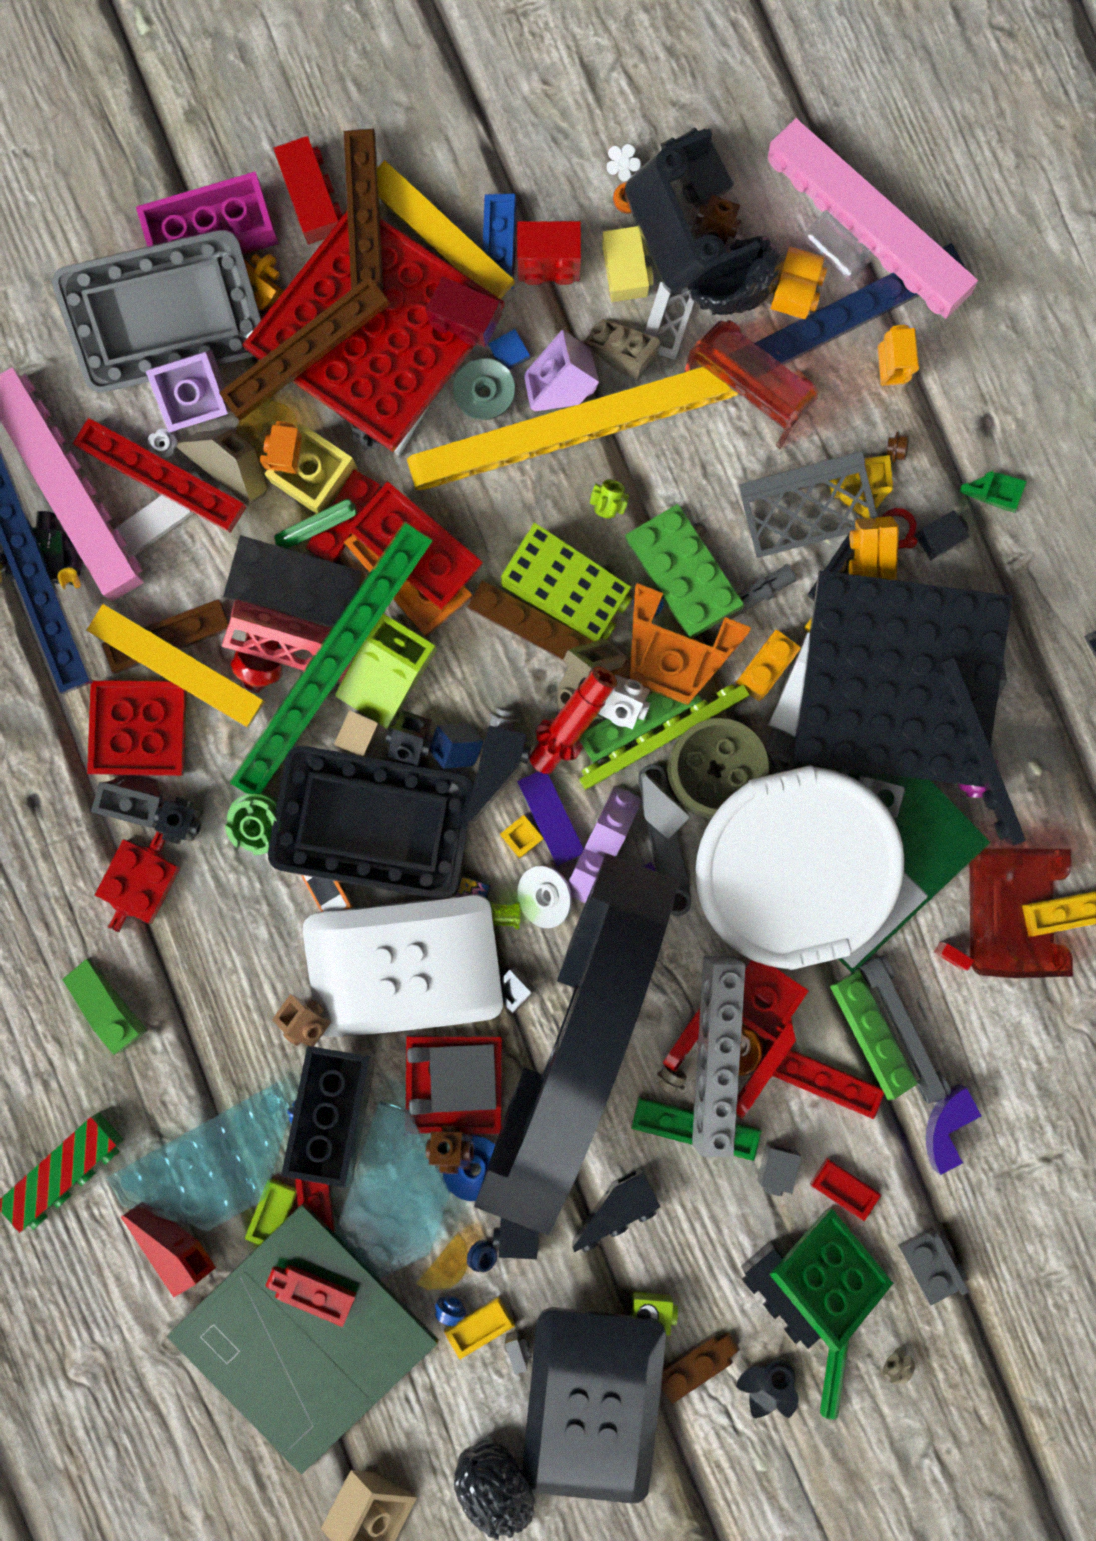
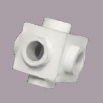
[598,675,651,729]

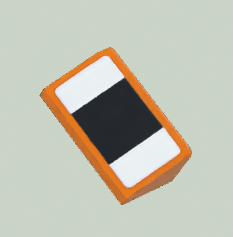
[301,875,355,912]

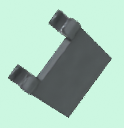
[407,1044,496,1115]

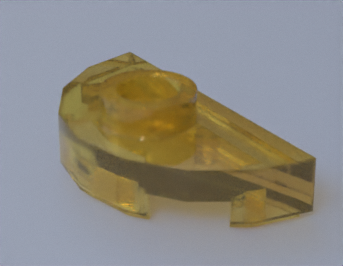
[416,1232,469,1290]

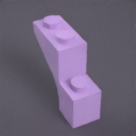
[568,785,642,903]

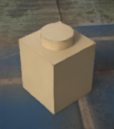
[334,710,381,757]

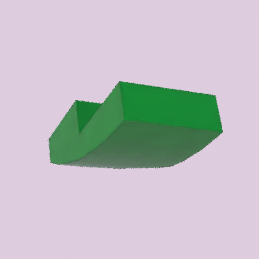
[960,470,1027,513]

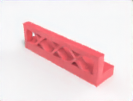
[222,599,354,682]

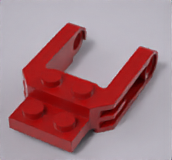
[663,960,809,1119]

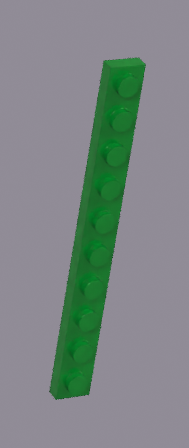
[229,521,433,794]

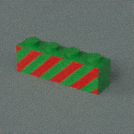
[0,1112,124,1233]

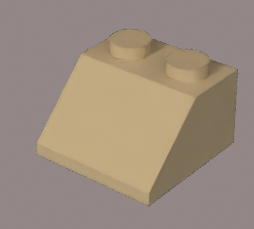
[321,1470,417,1541]

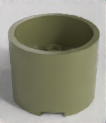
[665,718,769,818]

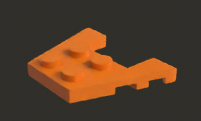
[630,583,751,705]

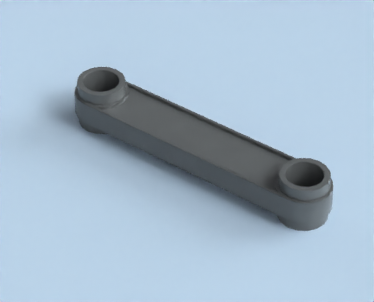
[638,764,691,916]
[860,955,951,1104]

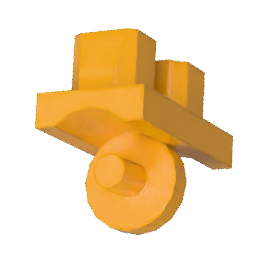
[244,254,284,311]

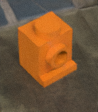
[260,421,302,474]

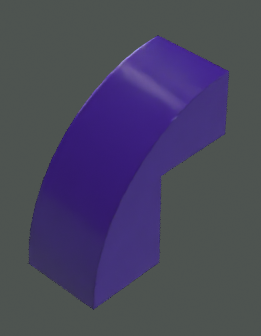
[926,1083,982,1175]

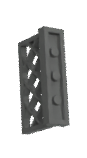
[738,451,877,558]

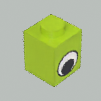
[631,1291,678,1336]

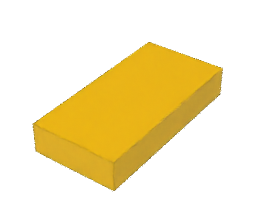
[444,1296,515,1360]

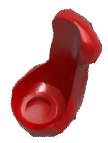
[231,632,283,694]

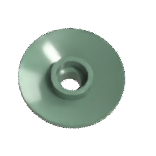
[453,358,515,420]

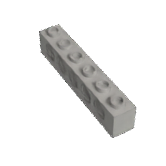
[692,956,745,1157]

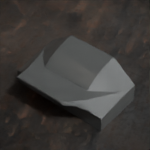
[91,775,162,828]

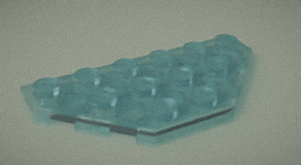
[106,1082,290,1231]
[335,1101,450,1278]

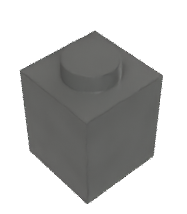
[757,1143,801,1196]

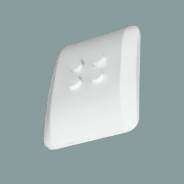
[303,894,503,1037]

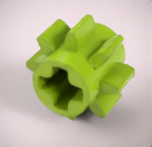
[589,479,629,519]

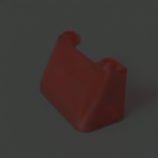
[969,848,1073,978]

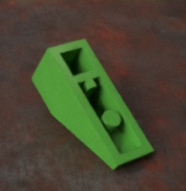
[62,959,148,1055]

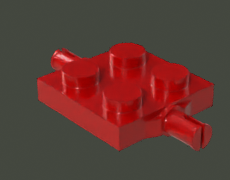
[94,831,181,932]

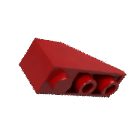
[121,1200,216,1298]

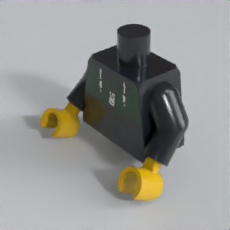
[0,511,84,590]

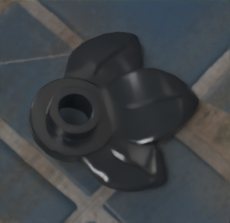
[736,1359,799,1419]

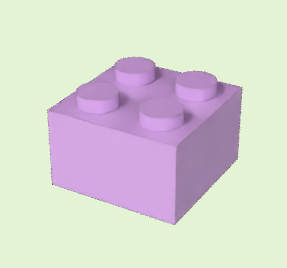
[146,349,232,432]

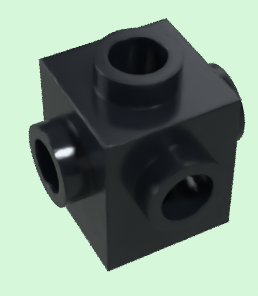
[385,710,433,766]
[153,797,203,844]

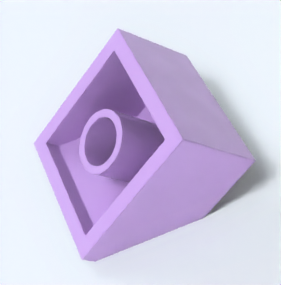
[524,329,599,411]

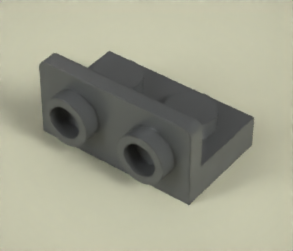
[898,1228,969,1306]

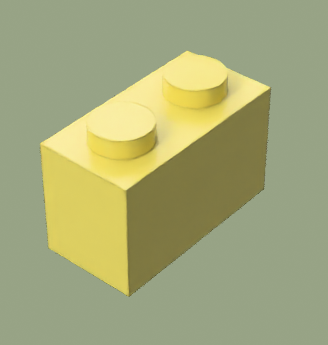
[602,226,653,302]

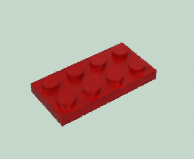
[346,481,483,612]

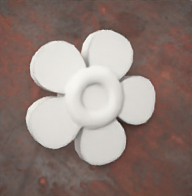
[607,144,641,181]

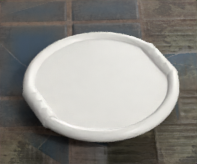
[696,765,904,970]

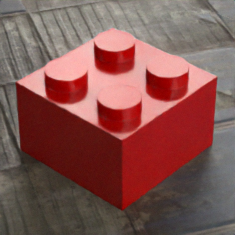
[517,221,581,285]

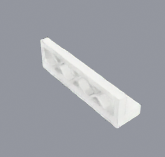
[644,226,695,360]

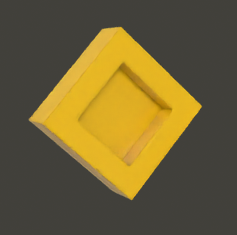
[500,815,544,859]

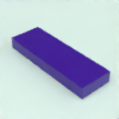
[517,771,584,866]

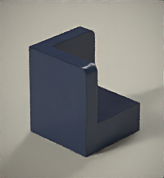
[430,723,484,769]

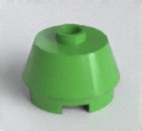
[225,794,281,855]

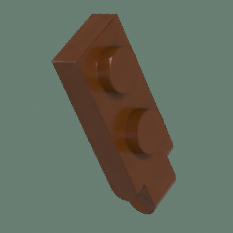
[661,1332,740,1404]

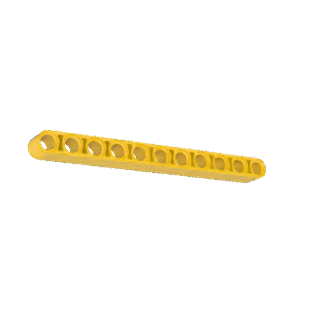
[407,360,741,491]

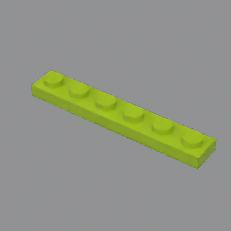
[579,684,749,791]

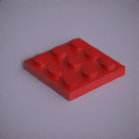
[87,680,187,776]
[405,1036,502,1134]

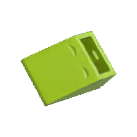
[335,613,437,729]

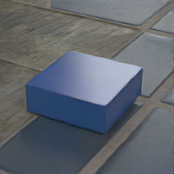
[488,329,530,370]

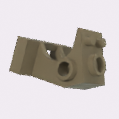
[557,639,627,723]

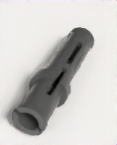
[714,564,797,629]

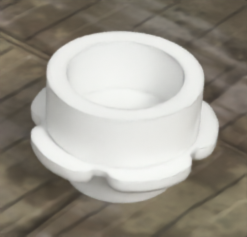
[147,429,178,459]

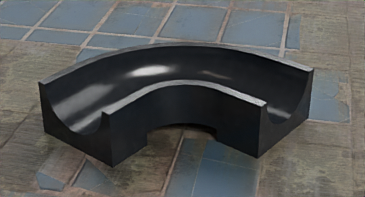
[474,853,680,1236]

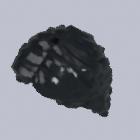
[690,236,784,315]
[454,1437,536,1540]

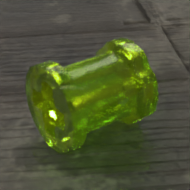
[489,901,520,930]

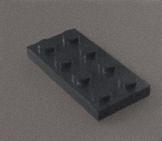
[223,535,362,628]

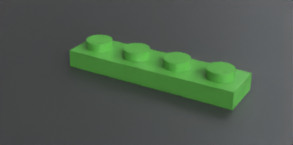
[580,692,702,763]
[830,971,917,1100]

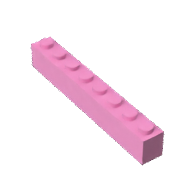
[768,118,978,319]
[0,367,144,602]

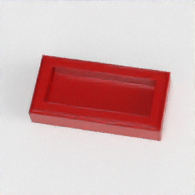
[810,1158,882,1222]

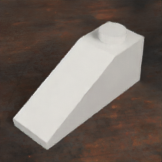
[768,633,810,737]

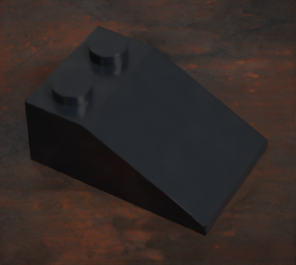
[465,725,532,822]

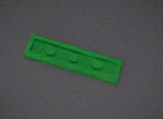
[631,1096,762,1161]

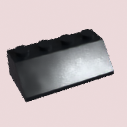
[281,1046,376,1188]

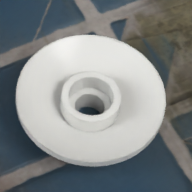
[518,866,572,928]

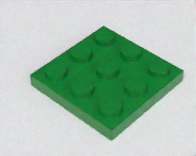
[769,1208,894,1352]

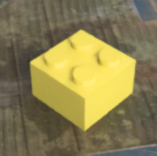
[265,423,357,514]

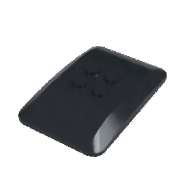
[268,746,473,899]
[522,1307,666,1504]

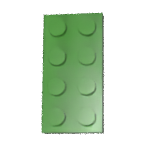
[625,504,744,639]

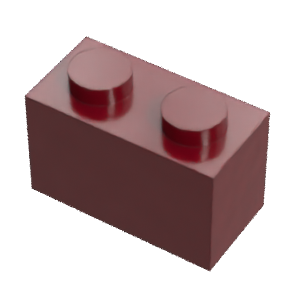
[426,277,502,348]

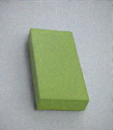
[244,1177,297,1245]

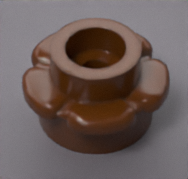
[887,432,909,463]

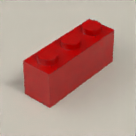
[273,136,343,245]

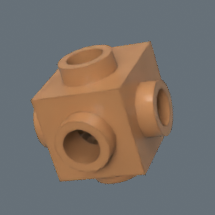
[272,994,331,1047]

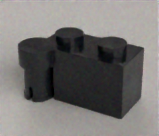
[661,127,734,210]

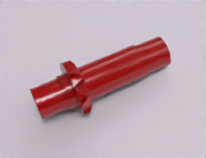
[529,667,618,774]

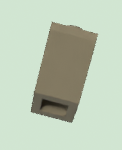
[584,319,660,380]
[177,429,268,506]

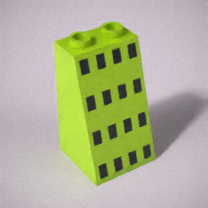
[501,522,632,642]

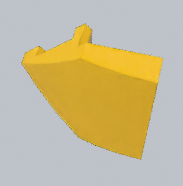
[829,455,893,518]

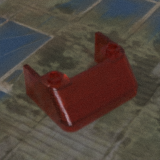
[684,320,818,449]

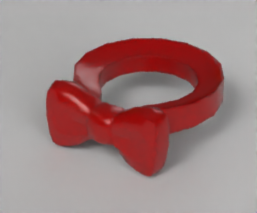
[882,508,917,549]

